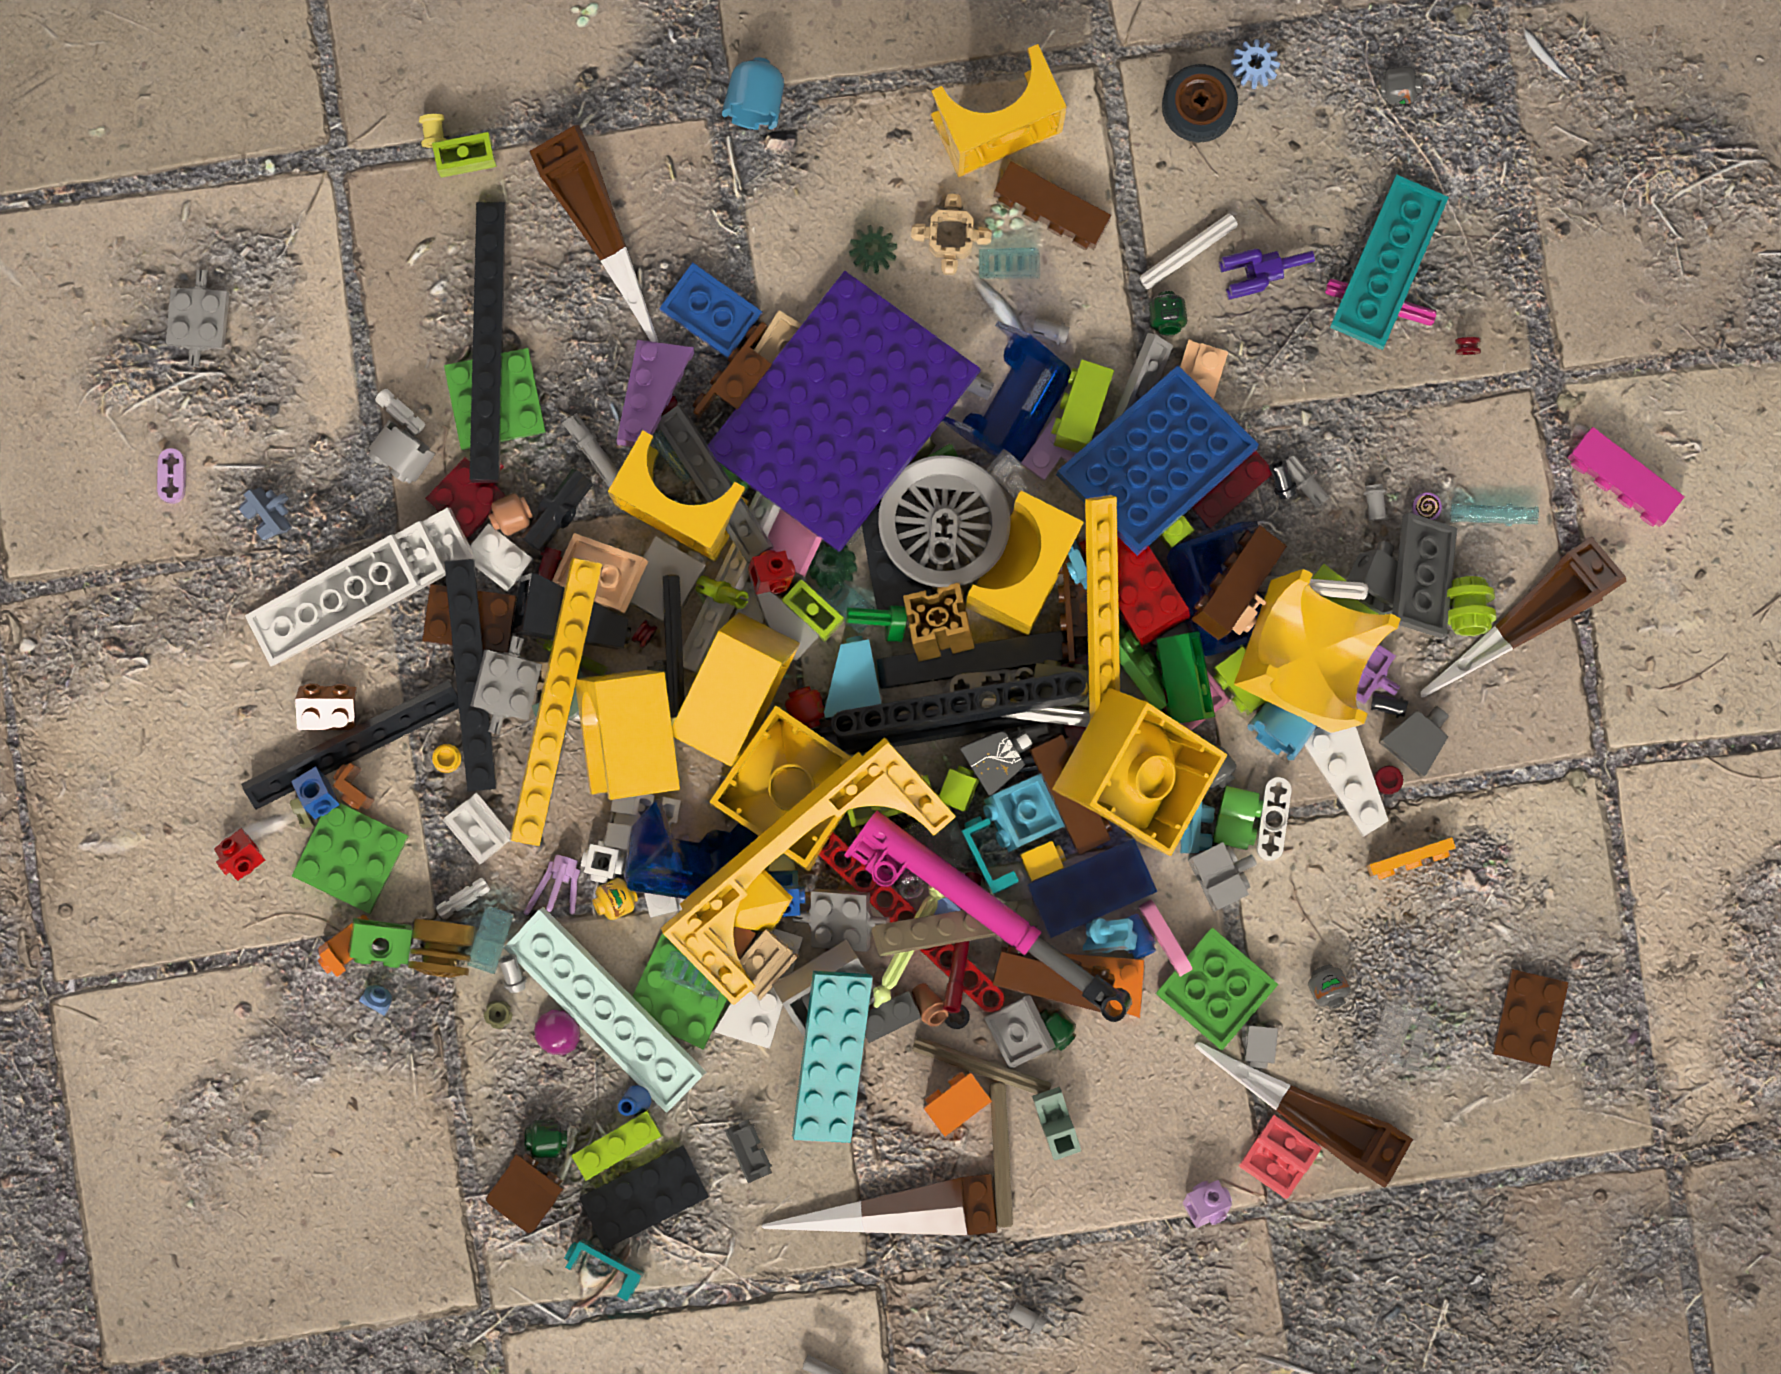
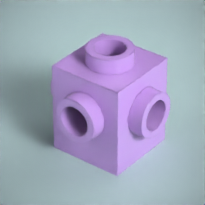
[1183,1180,1232,1228]

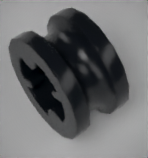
[945,1004,970,1029]

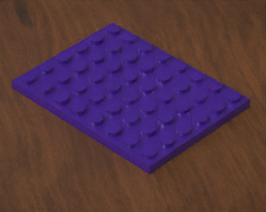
[708,270,981,552]

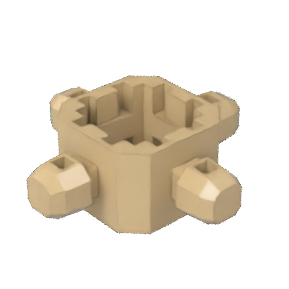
[911,194,992,275]

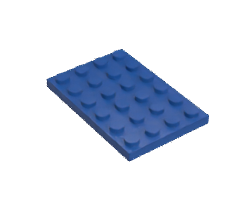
[1056,366,1259,556]

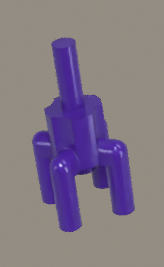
[1218,248,1315,300]

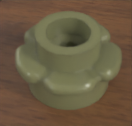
[484,1000,513,1029]

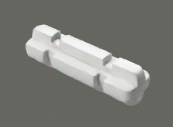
[375,389,425,436]
[436,878,490,919]

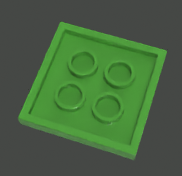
[444,348,546,450]
[292,803,409,914]
[1155,928,1279,1051]
[632,934,727,1050]

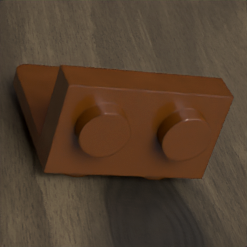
[486,1153,566,1233]

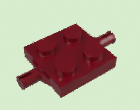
[425,457,506,539]

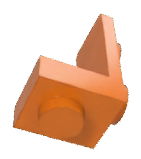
[318,914,380,977]

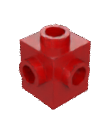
[748,550,795,595]
[214,828,266,881]

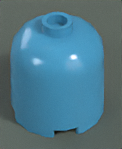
[722,57,784,130]
[1248,701,1317,761]

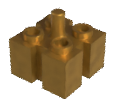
[903,583,975,661]

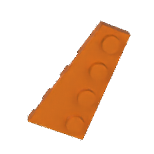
[1028,952,1144,1018]

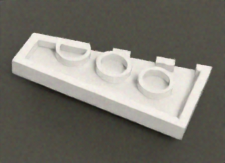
[1304,726,1388,837]
[714,929,803,1049]

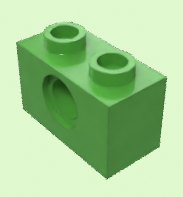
[348,918,413,968]

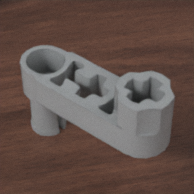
[942,667,1034,704]

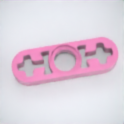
[1138,899,1193,976]

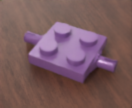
[1356,645,1400,705]

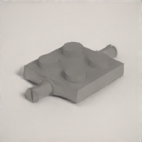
[166,270,229,368]
[471,636,542,734]
[792,888,890,952]

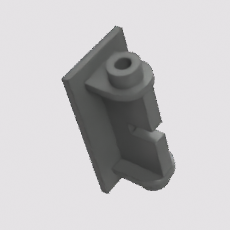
[725,1119,772,1183]

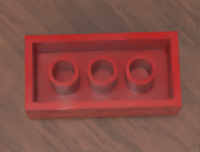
[1079,536,1190,647]

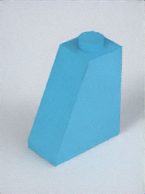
[824,636,881,720]

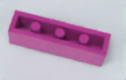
[1567,427,1685,527]

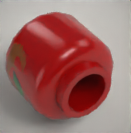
[785,686,825,729]

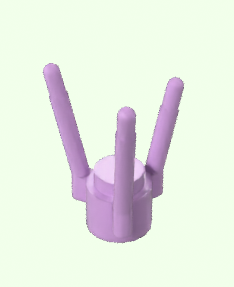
[524,855,580,915]

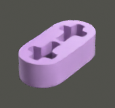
[157,448,186,504]

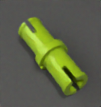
[696,575,749,609]

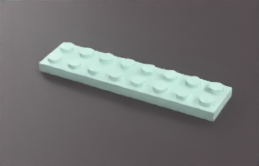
[504,907,707,1113]

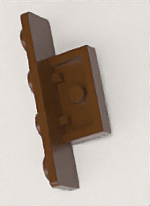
[692,321,772,419]
[1058,554,1088,667]

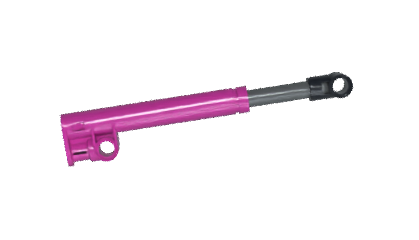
[844,810,1132,1022]

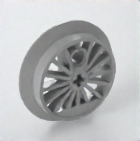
[878,455,1010,587]

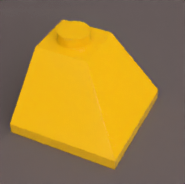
[734,869,793,932]

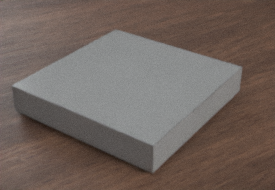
[984,995,1056,1069]

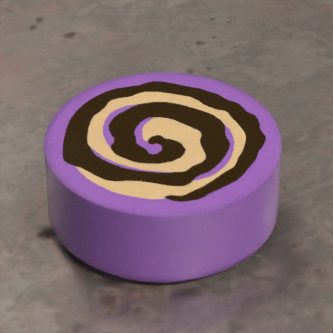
[1412,493,1442,520]

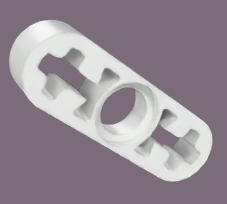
[1256,777,1291,861]

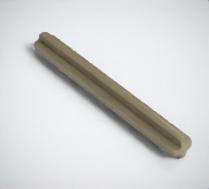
[912,1037,1051,1094]
[990,1082,1013,1228]

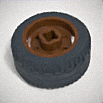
[1162,64,1238,143]

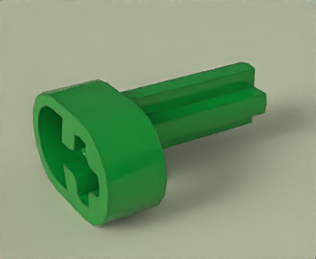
[846,605,907,642]

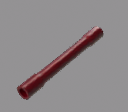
[943,872,982,1013]

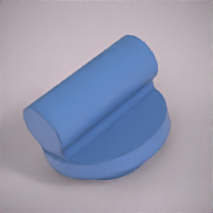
[359,985,392,1016]

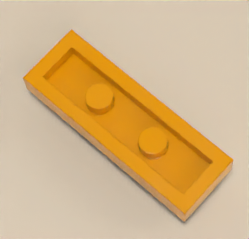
[1367,837,1456,880]

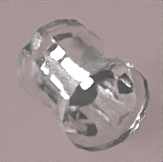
[891,868,923,899]

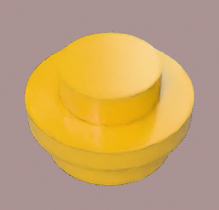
[432,744,462,773]

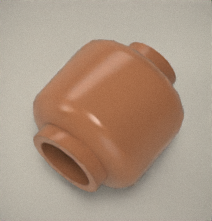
[488,493,533,536]

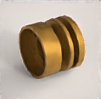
[408,919,475,978]

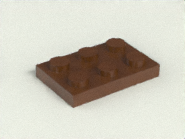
[422,584,517,653]
[1492,969,1569,1068]

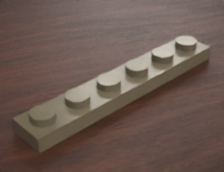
[871,898,1040,957]

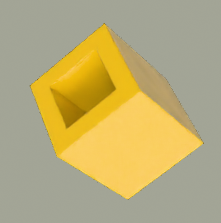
[1020,841,1066,882]

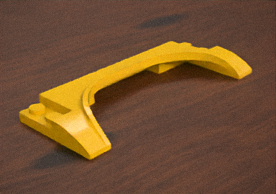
[660,738,956,1005]

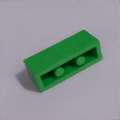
[1156,631,1215,723]

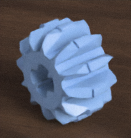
[1231,39,1280,89]

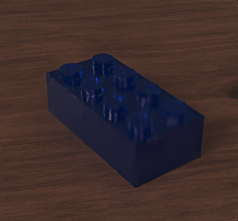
[1027,839,1158,939]

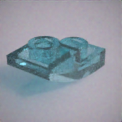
[467,906,514,974]

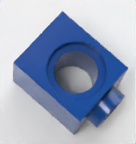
[291,767,340,819]

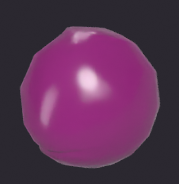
[534,1010,580,1056]

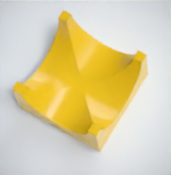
[931,44,1067,178]
[608,430,749,562]
[1234,569,1401,733]
[710,706,852,872]

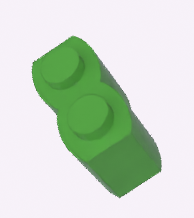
[1212,786,1264,850]

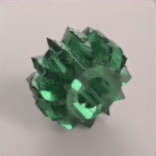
[849,225,897,274]
[809,543,857,591]

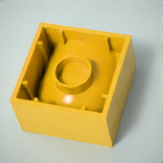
[966,490,1084,636]
[672,612,800,767]
[575,670,680,800]
[1052,688,1227,856]

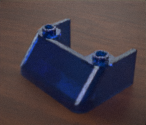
[942,321,1071,465]
[1167,521,1259,656]
[624,799,758,899]

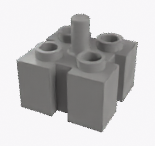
[604,794,681,858]
[1188,842,1257,912]

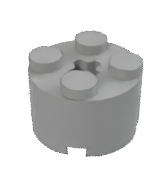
[367,420,436,484]

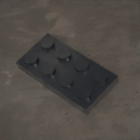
[861,494,932,610]
[579,1145,709,1250]

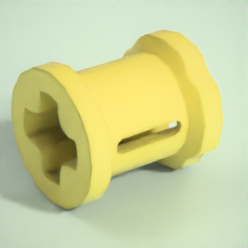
[419,114,447,148]

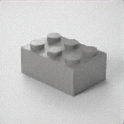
[772,940,875,1037]

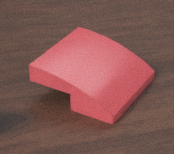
[1239,1115,1322,1199]

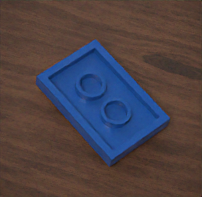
[659,262,763,358]

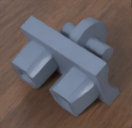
[239,487,292,540]

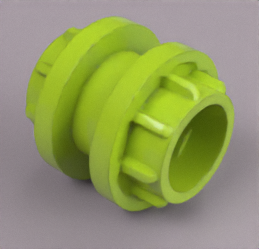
[1447,576,1497,636]

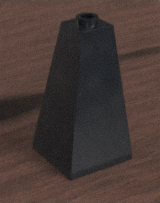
[512,573,631,649]

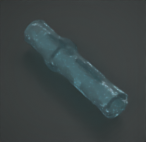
[1450,503,1539,526]

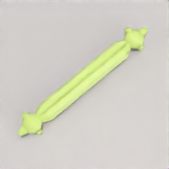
[873,885,945,1008]

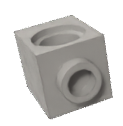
[1243,1026,1278,1069]

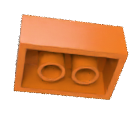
[923,1071,992,1137]

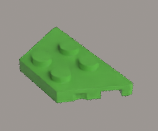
[1119,623,1167,710]

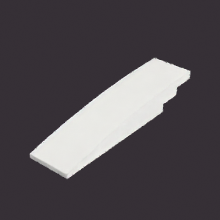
[245,508,476,666]

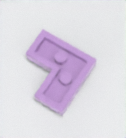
[1021,417,1077,481]

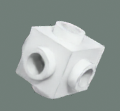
[581,840,625,883]

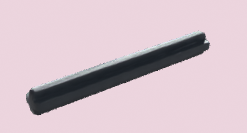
[663,574,685,718]

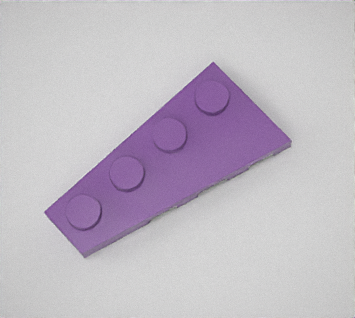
[617,340,694,447]

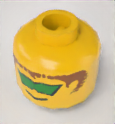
[592,877,638,920]

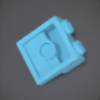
[983,774,1065,852]

